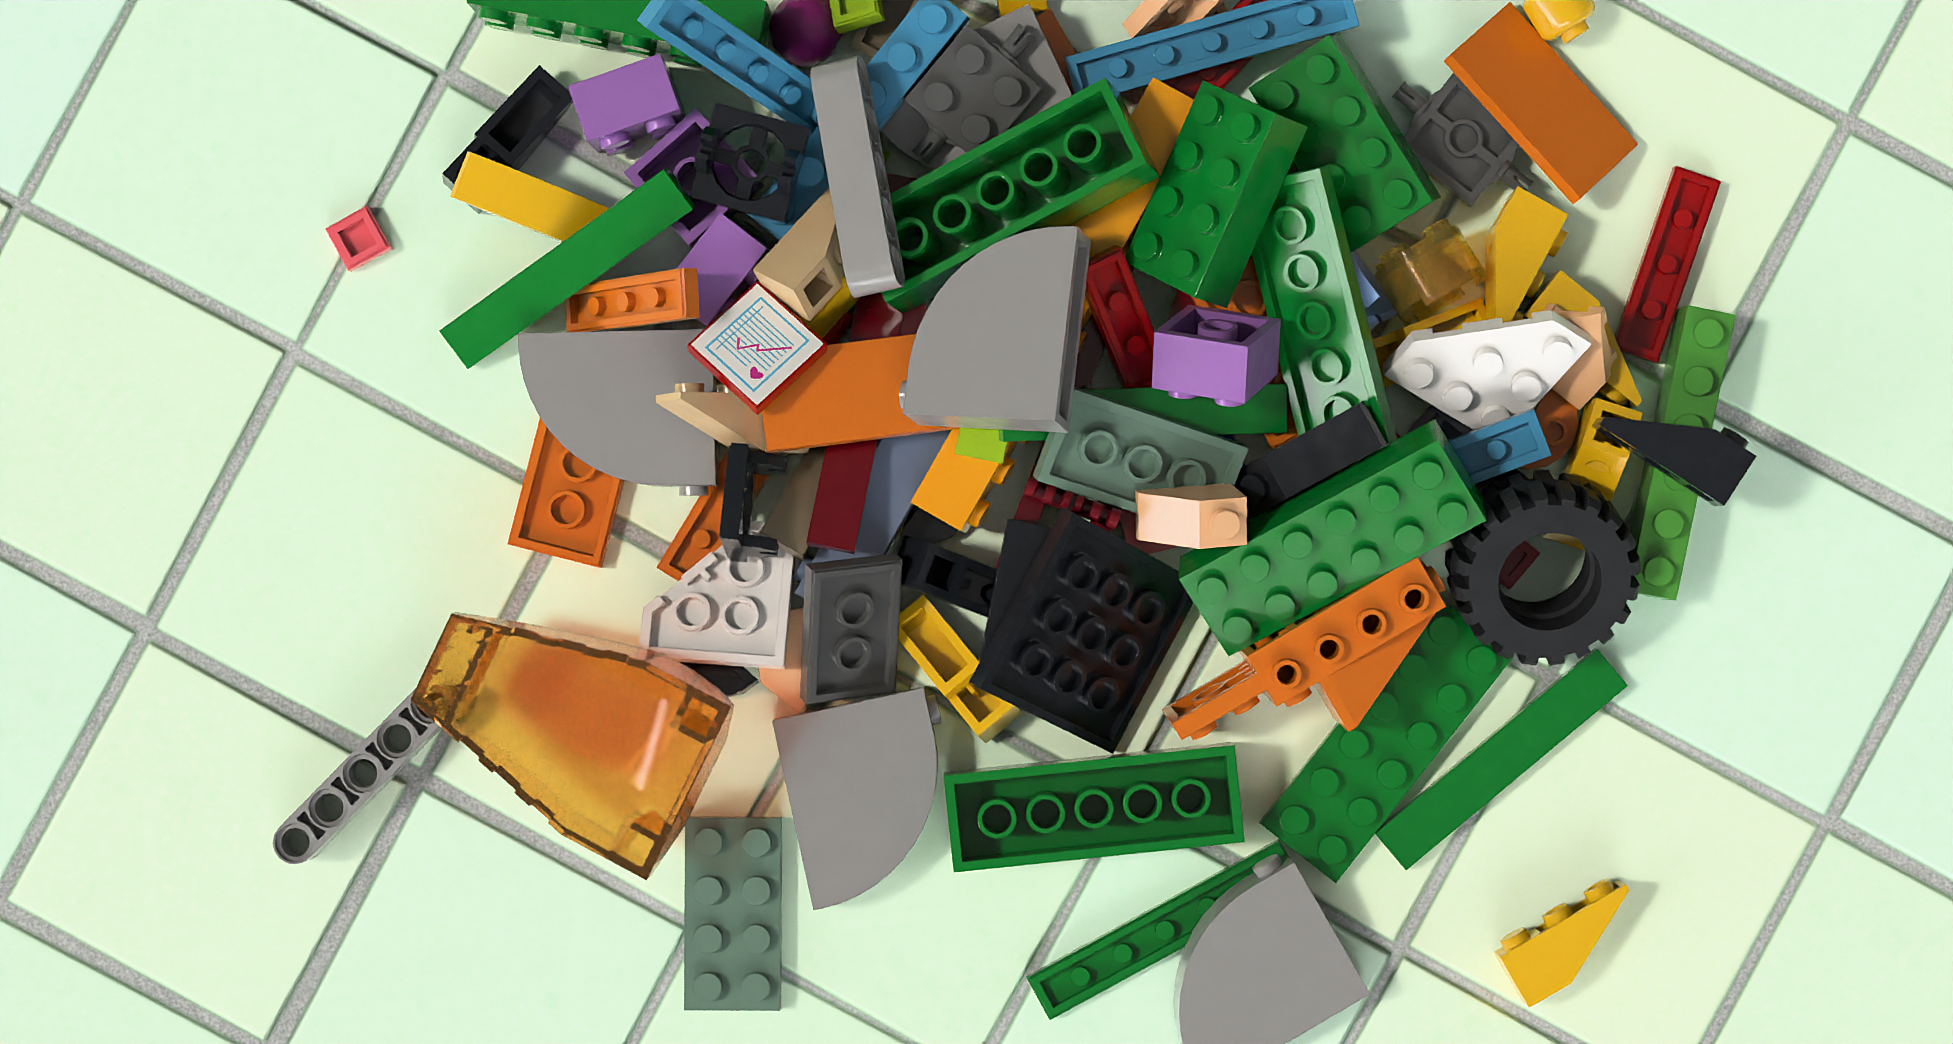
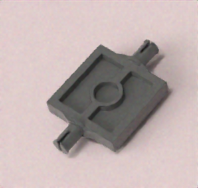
[904,24,1042,164]
[1392,72,1534,207]

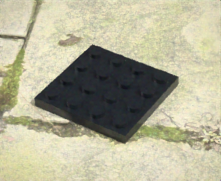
[969,507,1194,754]

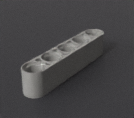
[810,55,905,298]
[272,681,459,865]

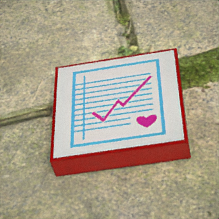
[687,281,827,415]

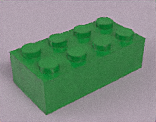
[1248,33,1441,253]
[1125,81,1308,308]

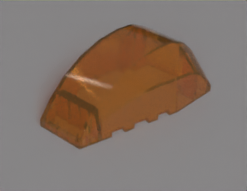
[411,612,734,881]

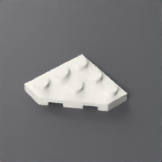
[1382,310,1592,430]
[638,521,795,670]

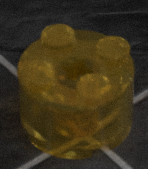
[1374,218,1488,326]

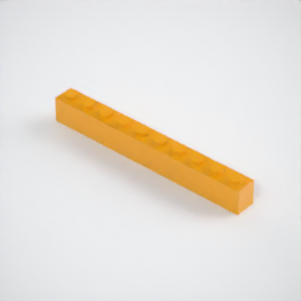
[911,77,1194,533]

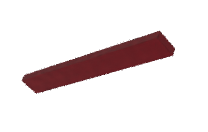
[806,173,917,555]

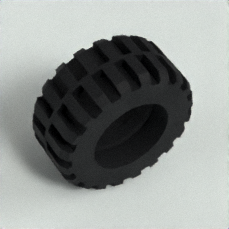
[1445,470,1641,666]

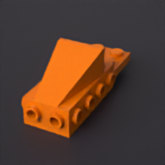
[1161,557,1446,740]

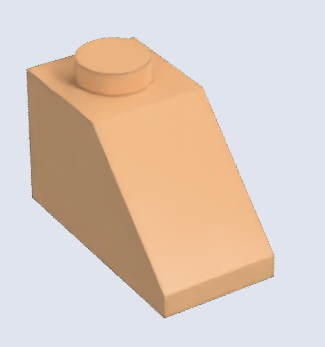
[1135,483,1247,549]

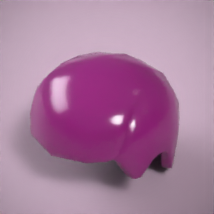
[769,0,844,67]

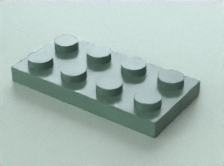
[1032,387,1249,513]
[684,816,782,1011]

